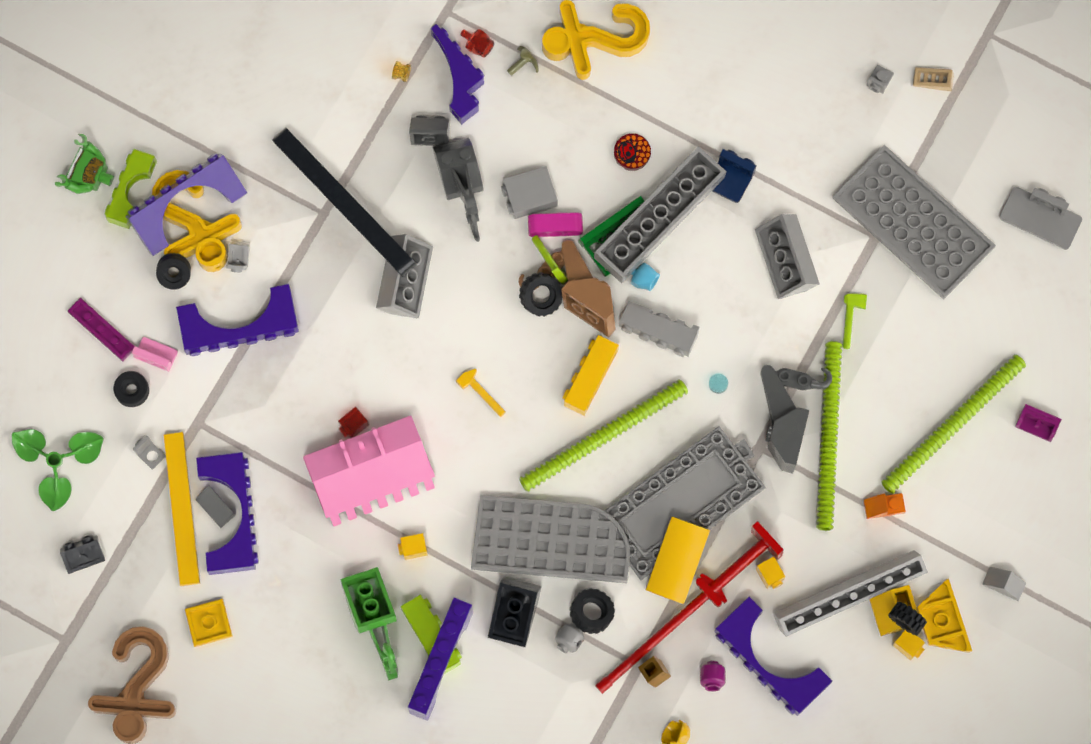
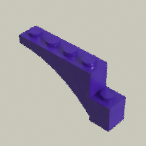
[431,24,484,125]

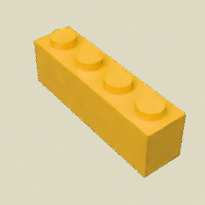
[562,335,619,416]

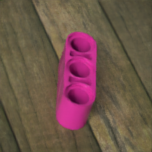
[528,213,583,237]

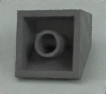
[409,115,450,146]

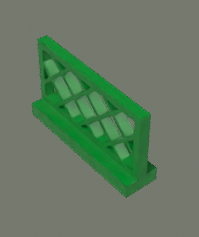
[578,196,644,277]

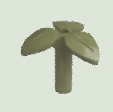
[507,46,539,76]

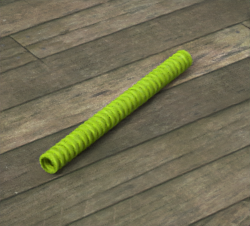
[816,341,842,531]
[881,354,1026,494]
[519,379,688,492]

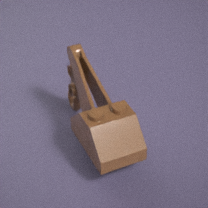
[518,240,616,338]

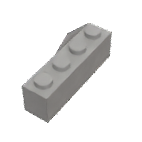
[619,301,700,357]

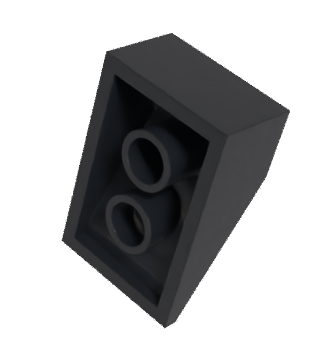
[488,577,542,647]

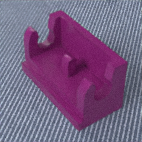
[1015,404,1062,442]

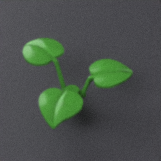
[12,429,104,511]

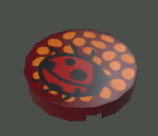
[614,134,651,171]

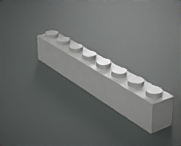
[773,550,928,637]

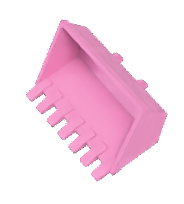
[303,416,435,526]

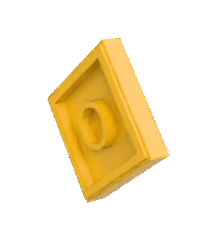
[185,598,233,647]

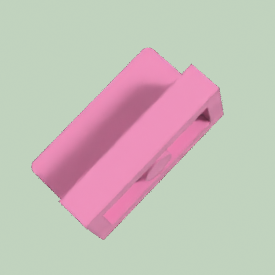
[132,337,178,372]

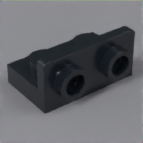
[60,535,105,574]

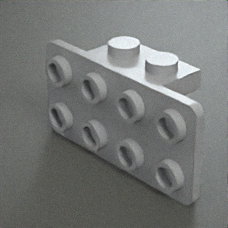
[1000,187,1082,250]

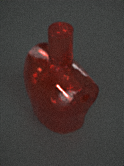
[460,29,494,57]

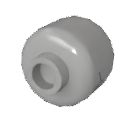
[555,623,584,653]

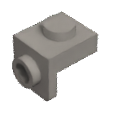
[226,243,249,273]

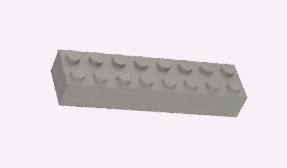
[594,146,726,283]

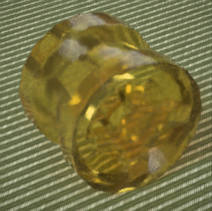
[392,61,411,83]

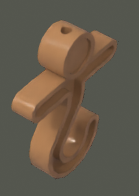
[88,627,176,744]

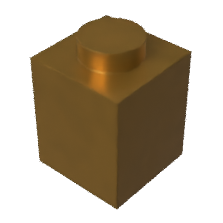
[638,656,671,688]

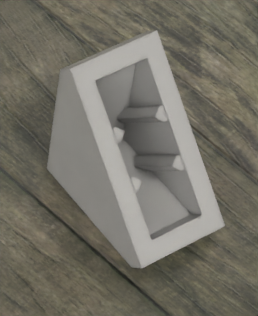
[982,567,1026,601]

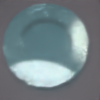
[709,374,728,394]

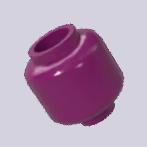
[700,661,726,692]

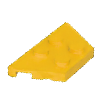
[917,579,972,653]

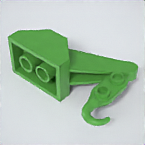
[340,567,398,681]

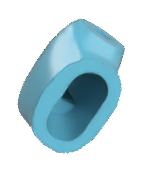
[631,263,660,291]

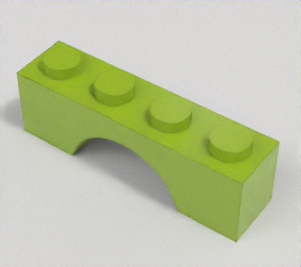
[105,149,157,229]

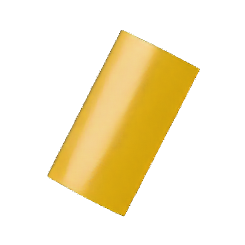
[645,516,710,604]

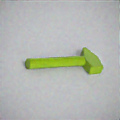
[531,235,568,284]

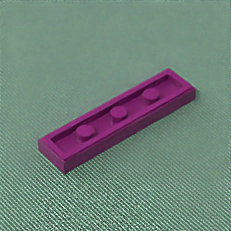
[67,298,135,362]

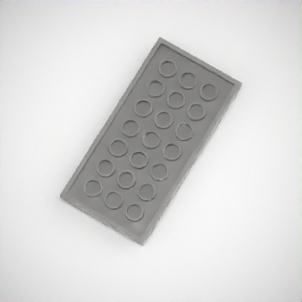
[833,145,996,300]

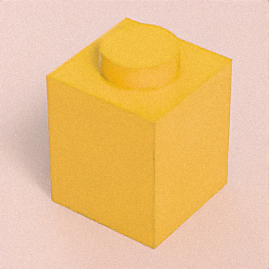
[398,533,428,560]
[756,557,785,589]
[892,630,925,660]

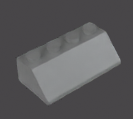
[755,214,820,299]
[376,234,433,319]

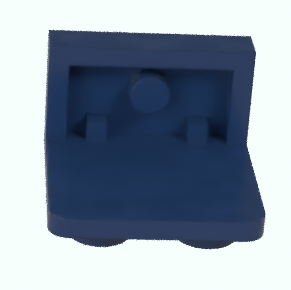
[712,149,757,203]

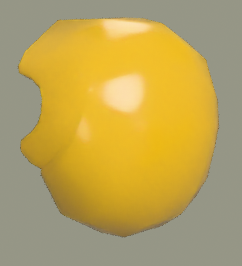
[661,720,690,744]

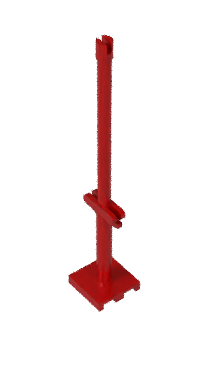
[595,521,784,694]

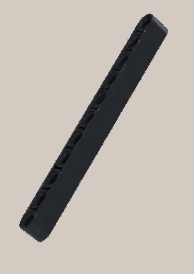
[272,127,417,277]

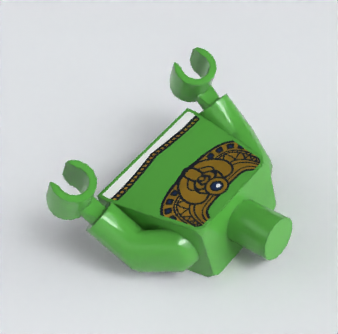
[55,134,114,194]

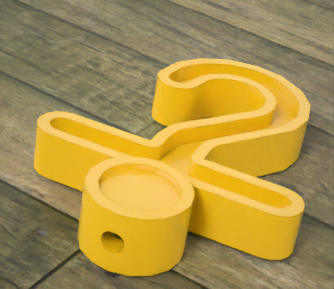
[542,0,650,80]
[152,170,242,272]

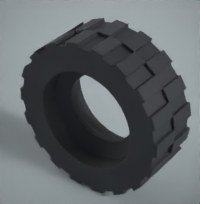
[519,272,562,317]
[569,588,615,634]

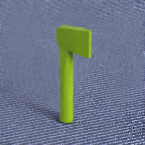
[843,294,867,349]

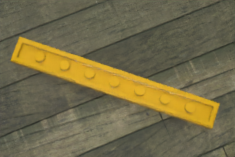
[164,432,200,586]

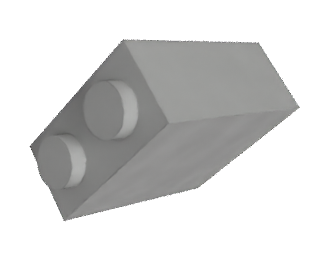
[501,166,558,219]

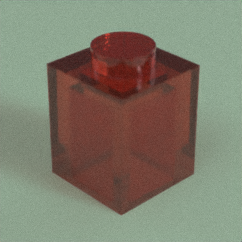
[338,407,369,438]

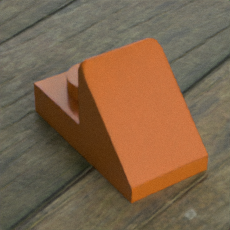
[863,493,906,519]

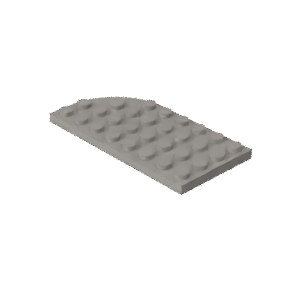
[471,495,630,583]

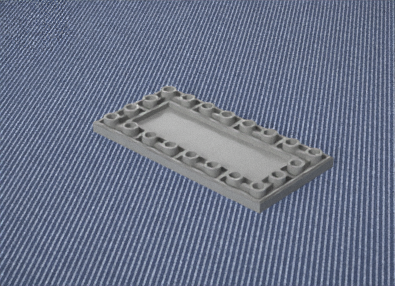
[605,426,766,580]

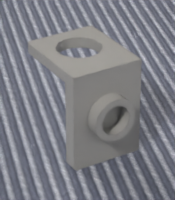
[133,435,166,470]

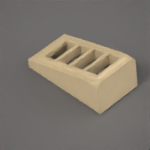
[913,67,954,91]

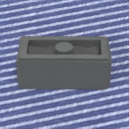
[195,485,235,528]

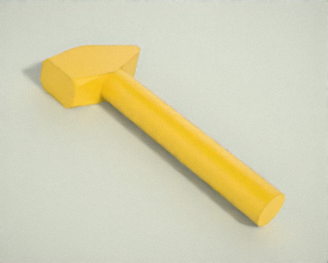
[456,369,506,417]

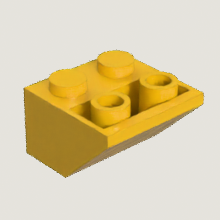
[869,585,918,636]

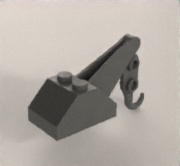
[433,137,484,242]
[760,365,832,473]

